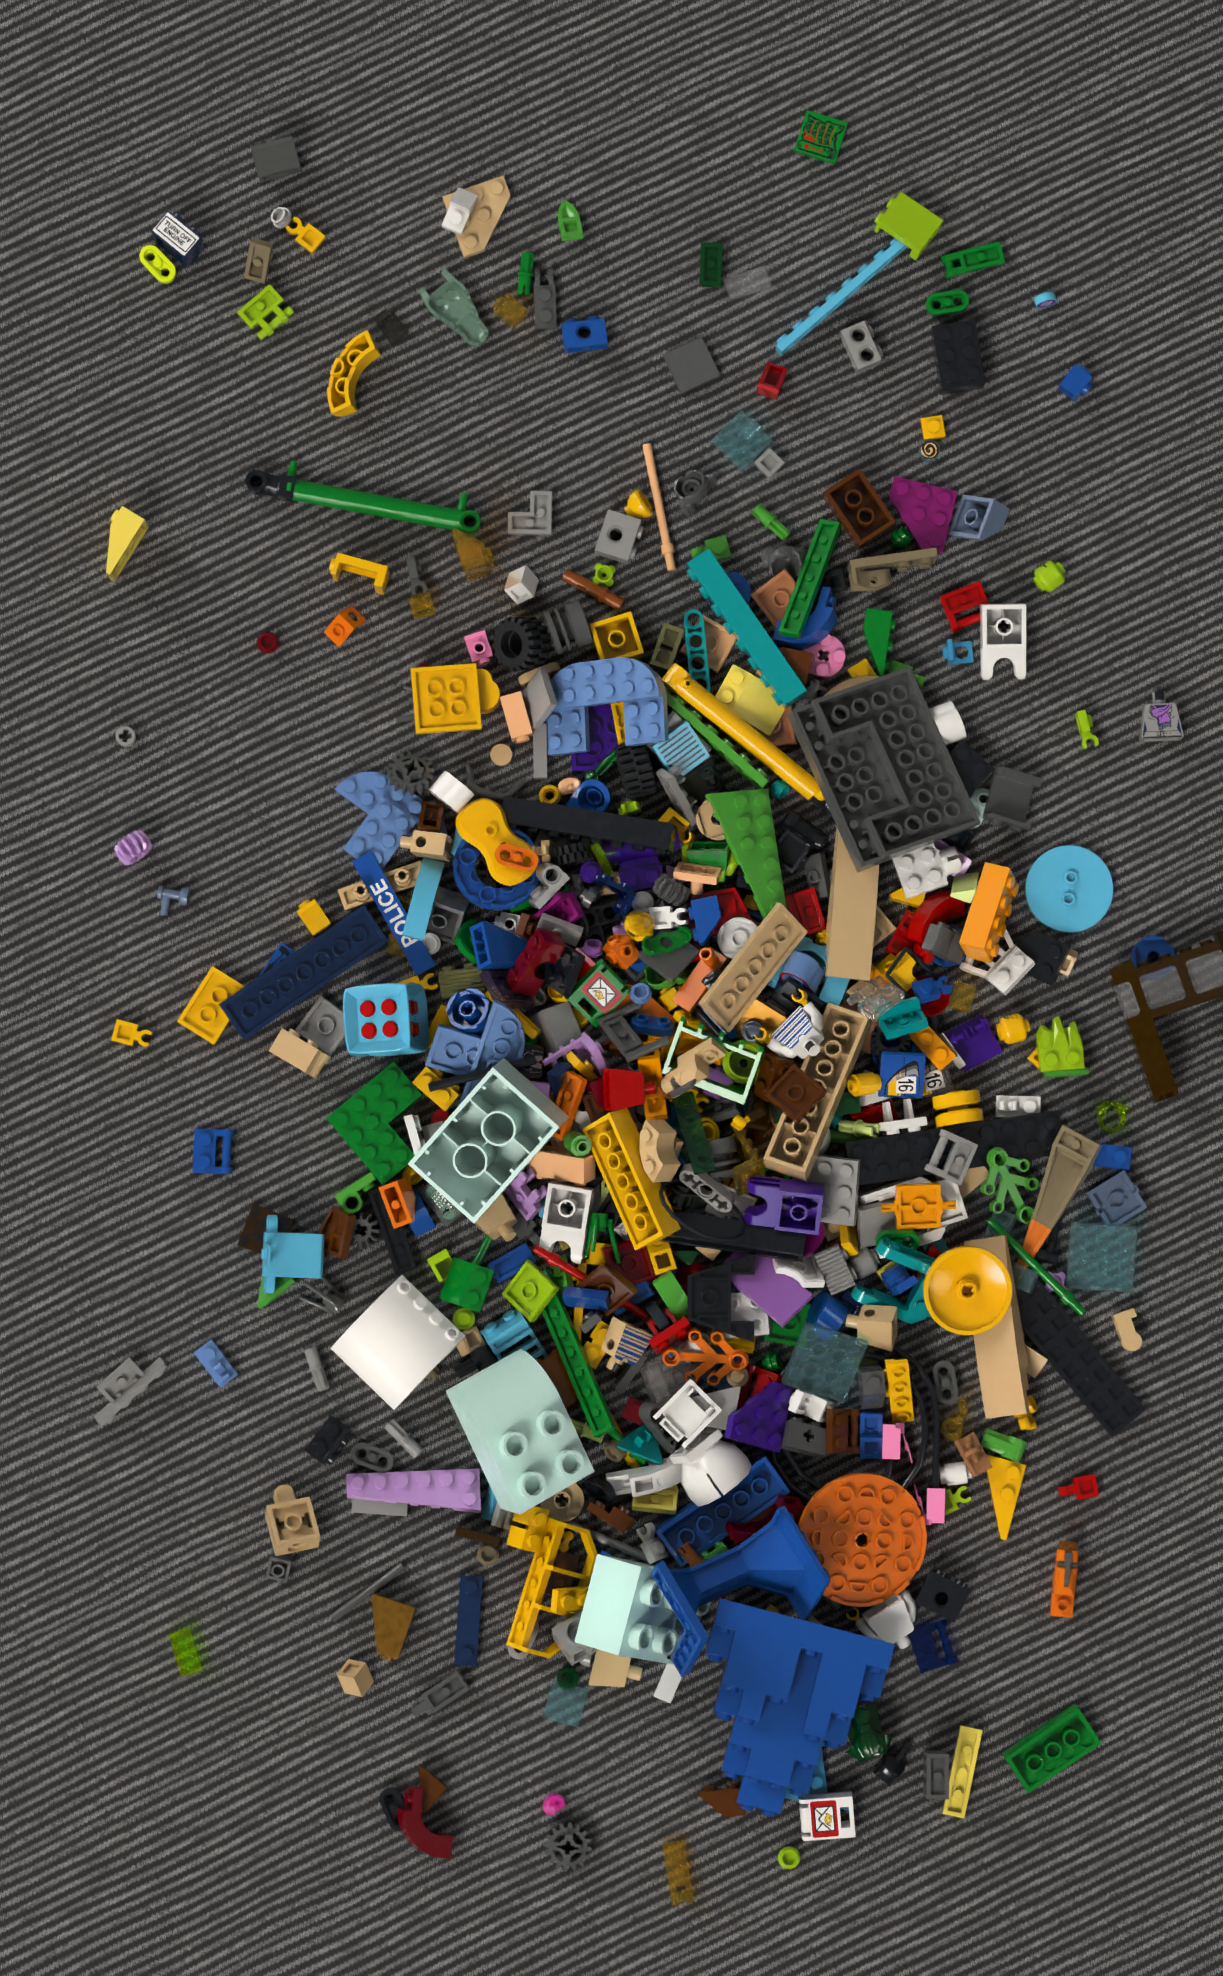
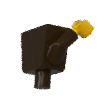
[725,1087,771,1143]

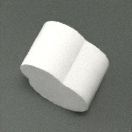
[929,701,966,746]
[428,771,474,814]

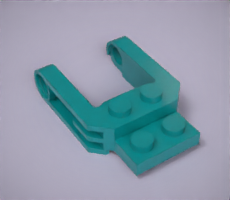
[851,1238,935,1324]

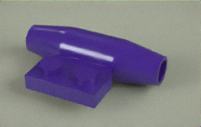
[592,830,681,893]

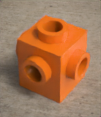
[602,934,640,970]

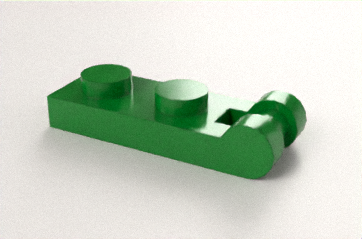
[941,241,1005,279]

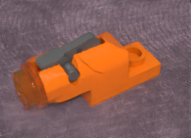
[1050,1541,1079,1618]

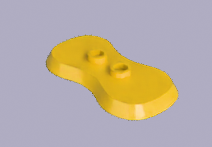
[455,798,538,886]

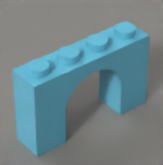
[767,937,850,1009]

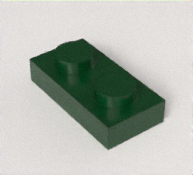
[699,242,723,288]

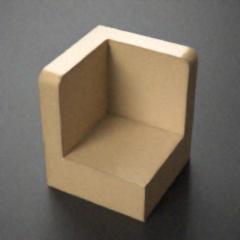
[337,1659,374,1697]

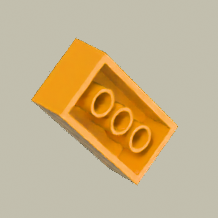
[959,862,1019,963]

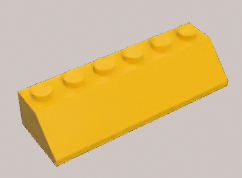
[582,1108,681,1250]

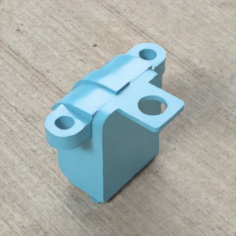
[261,1215,325,1294]

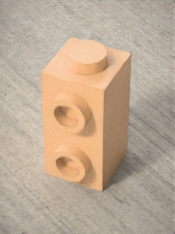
[500,691,533,743]

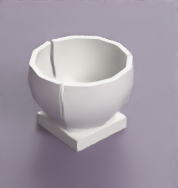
[669,1429,752,1507]

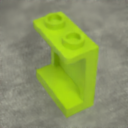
[874,192,944,260]

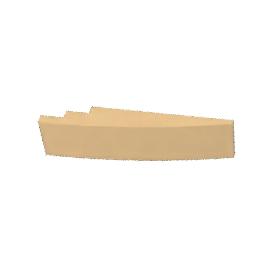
[825,827,879,981]
[964,1235,1030,1419]

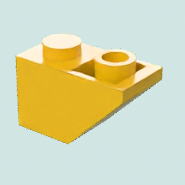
[296,899,332,937]

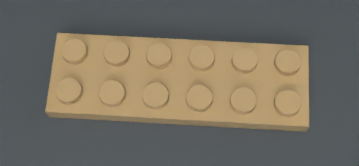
[698,903,807,1032]

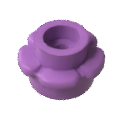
[582,939,603,958]

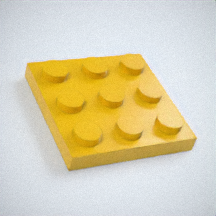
[410,663,482,734]

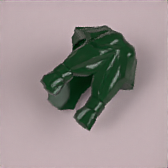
[845,1703,893,1762]

